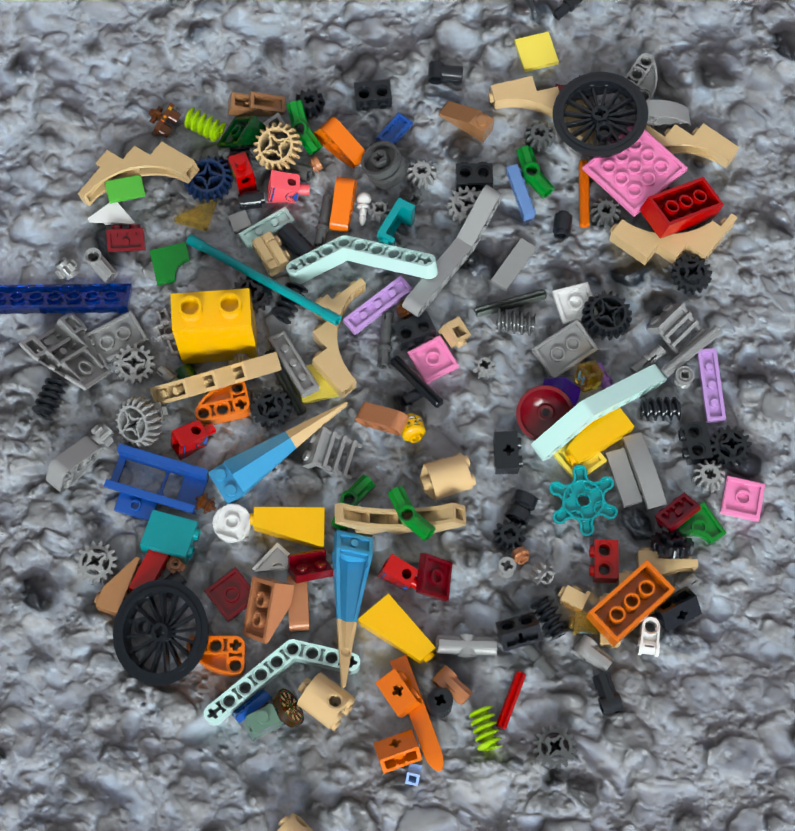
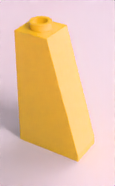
[565,408,634,467]
[250,507,325,549]
[358,593,436,664]

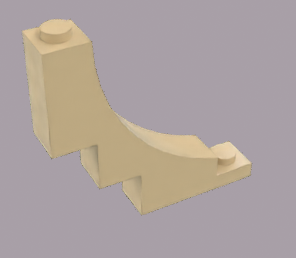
[488,76,599,145]
[609,213,738,265]
[150,352,282,405]

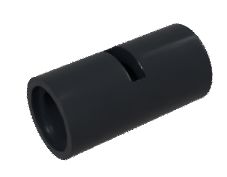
[278,223,316,257]

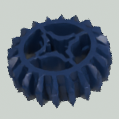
[184,155,233,204]

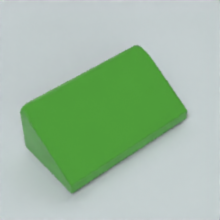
[105,175,146,204]

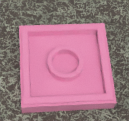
[407,335,459,384]
[720,475,765,522]

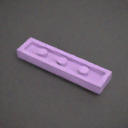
[343,275,413,335]
[697,348,726,423]

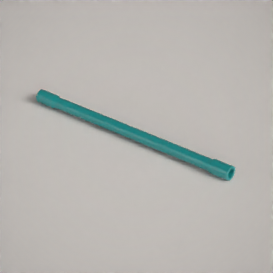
[186,234,342,326]

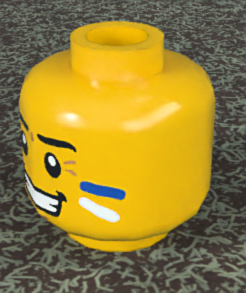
[401,413,426,443]

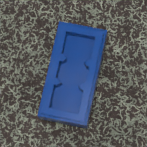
[376,112,413,145]
[114,492,158,521]
[232,689,271,724]

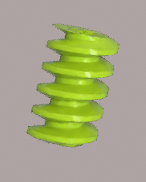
[184,107,226,142]
[469,705,503,751]

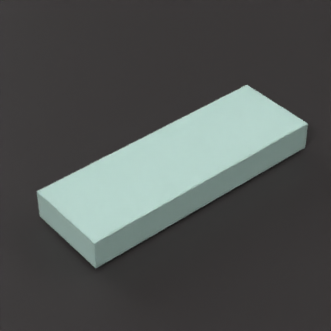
[238,206,295,250]

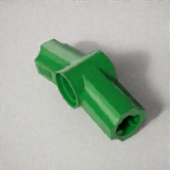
[286,100,323,156]
[516,145,555,198]
[331,474,376,531]
[387,486,436,542]

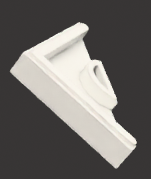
[88,202,135,225]
[252,542,290,572]

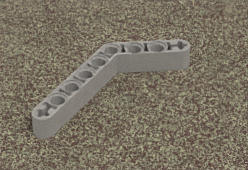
[402,185,503,317]

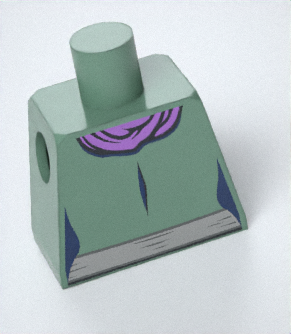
[244,703,286,742]

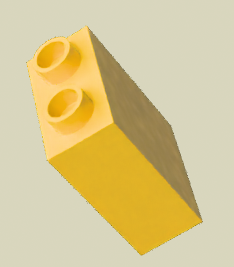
[170,288,258,364]

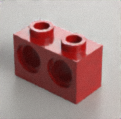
[589,539,619,583]

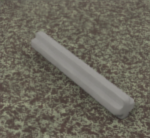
[661,325,722,377]

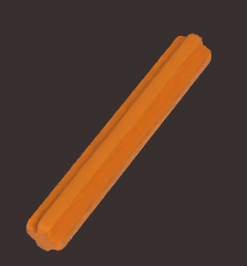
[579,160,590,228]

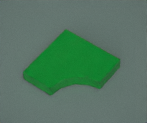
[149,242,190,286]
[676,502,726,545]

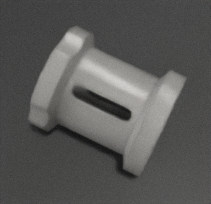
[497,557,516,579]

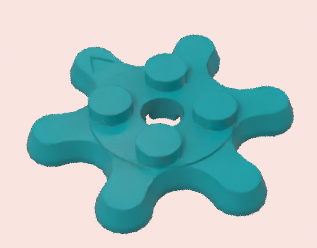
[549,464,618,536]

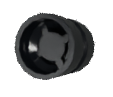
[504,489,538,526]

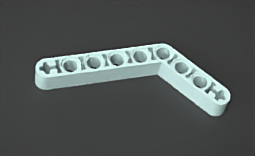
[286,235,438,284]
[531,364,667,461]
[204,639,361,726]

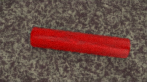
[496,671,526,729]

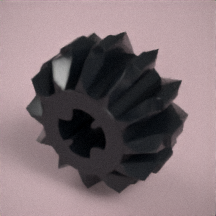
[296,87,325,120]
[493,519,526,552]

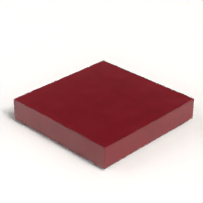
[416,553,452,601]
[204,567,251,623]

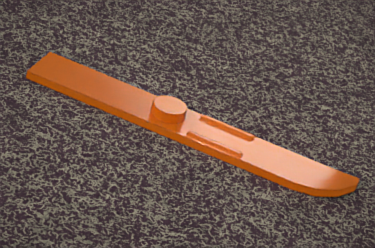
[389,655,444,772]

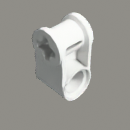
[637,617,660,657]

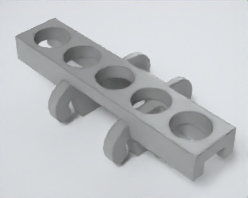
[152,308,179,355]

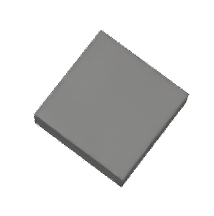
[228,210,252,234]

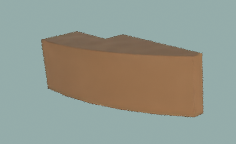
[228,91,286,117]

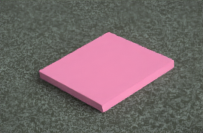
[583,126,688,217]

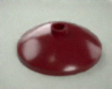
[516,385,573,440]

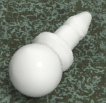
[357,192,371,226]

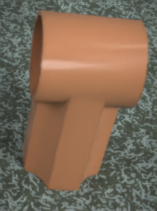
[431,665,473,706]

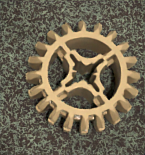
[253,122,303,172]

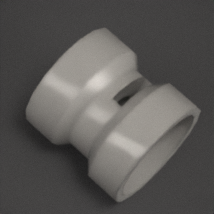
[673,366,695,390]

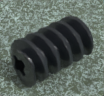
[271,282,308,324]
[32,378,69,421]
[640,397,681,421]
[530,596,570,641]
[426,688,453,719]

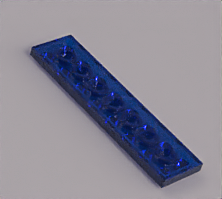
[0,283,132,314]

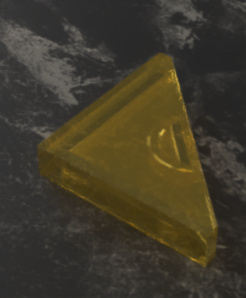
[174,199,218,231]

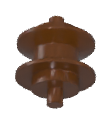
[396,300,415,319]
[195,493,216,514]

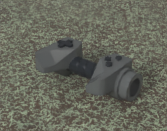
[218,145,258,162]

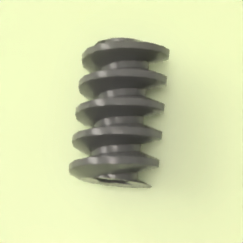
[496,308,536,336]

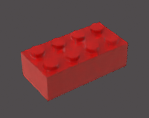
[640,177,724,239]

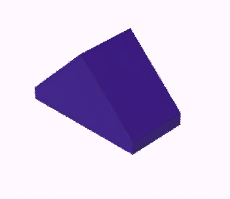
[543,377,581,407]

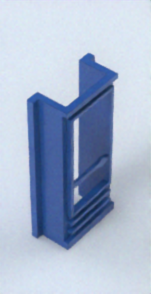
[104,443,209,515]

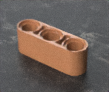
[355,402,409,436]
[287,575,310,632]

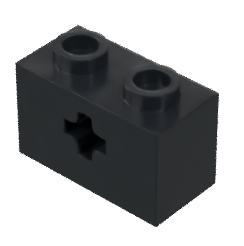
[493,431,523,474]
[654,586,702,632]

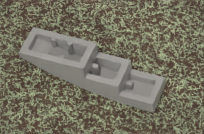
[622,432,667,510]

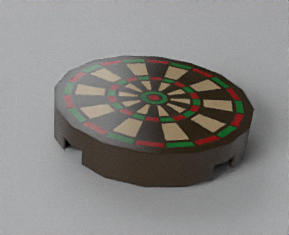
[273,688,304,728]

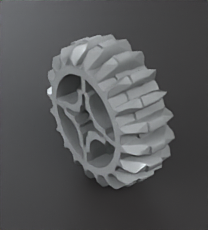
[115,396,163,448]

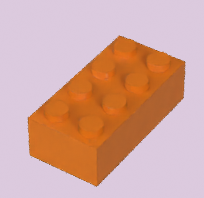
[586,560,675,647]

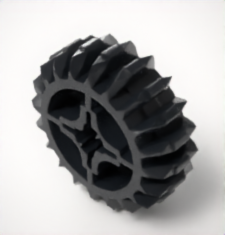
[581,290,632,341]

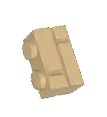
[252,231,291,277]

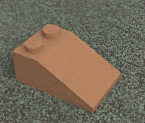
[242,576,294,644]

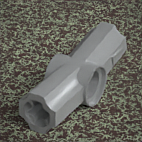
[435,634,497,657]

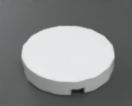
[212,504,252,543]

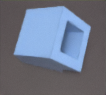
[405,763,422,786]

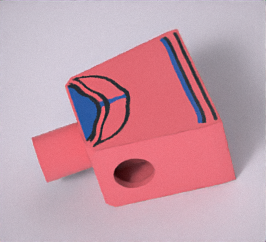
[267,170,310,203]

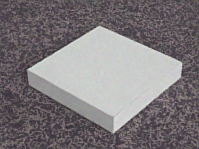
[552,282,598,326]

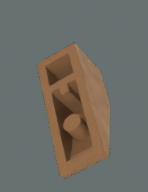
[439,101,494,143]
[94,557,142,616]

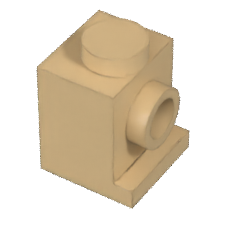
[438,317,471,349]
[558,585,591,614]

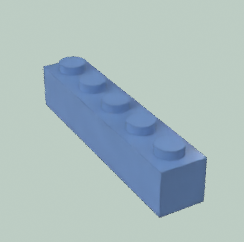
[506,164,536,221]

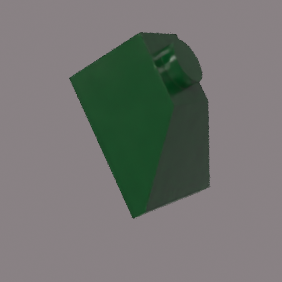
[216,115,266,148]

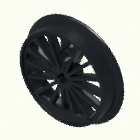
[553,72,648,158]
[113,579,209,685]

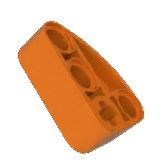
[314,117,365,169]
[329,176,357,233]
[195,381,251,426]
[186,636,246,678]

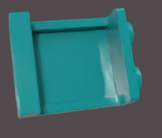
[377,198,415,246]
[140,510,201,564]

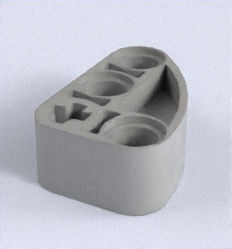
[618,53,658,107]
[646,100,691,132]
[46,436,103,493]

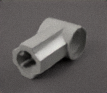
[85,248,118,284]
[572,635,615,673]

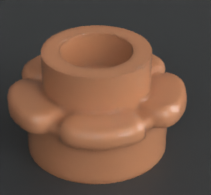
[308,156,324,173]
[511,546,530,564]
[166,556,186,573]

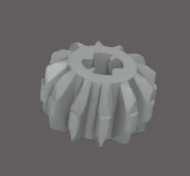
[406,158,437,190]
[692,460,725,493]

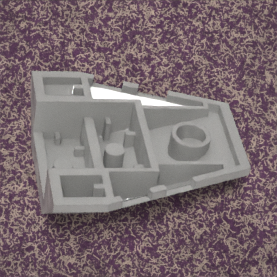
[19,311,111,390]

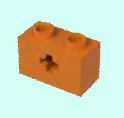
[375,668,421,718]
[373,729,422,774]

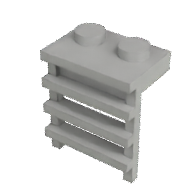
[646,303,706,356]
[302,427,362,480]

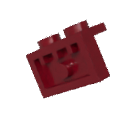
[106,224,146,252]
[655,492,701,533]
[288,548,333,583]

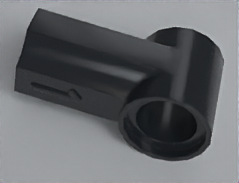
[427,61,463,85]
[592,672,623,715]

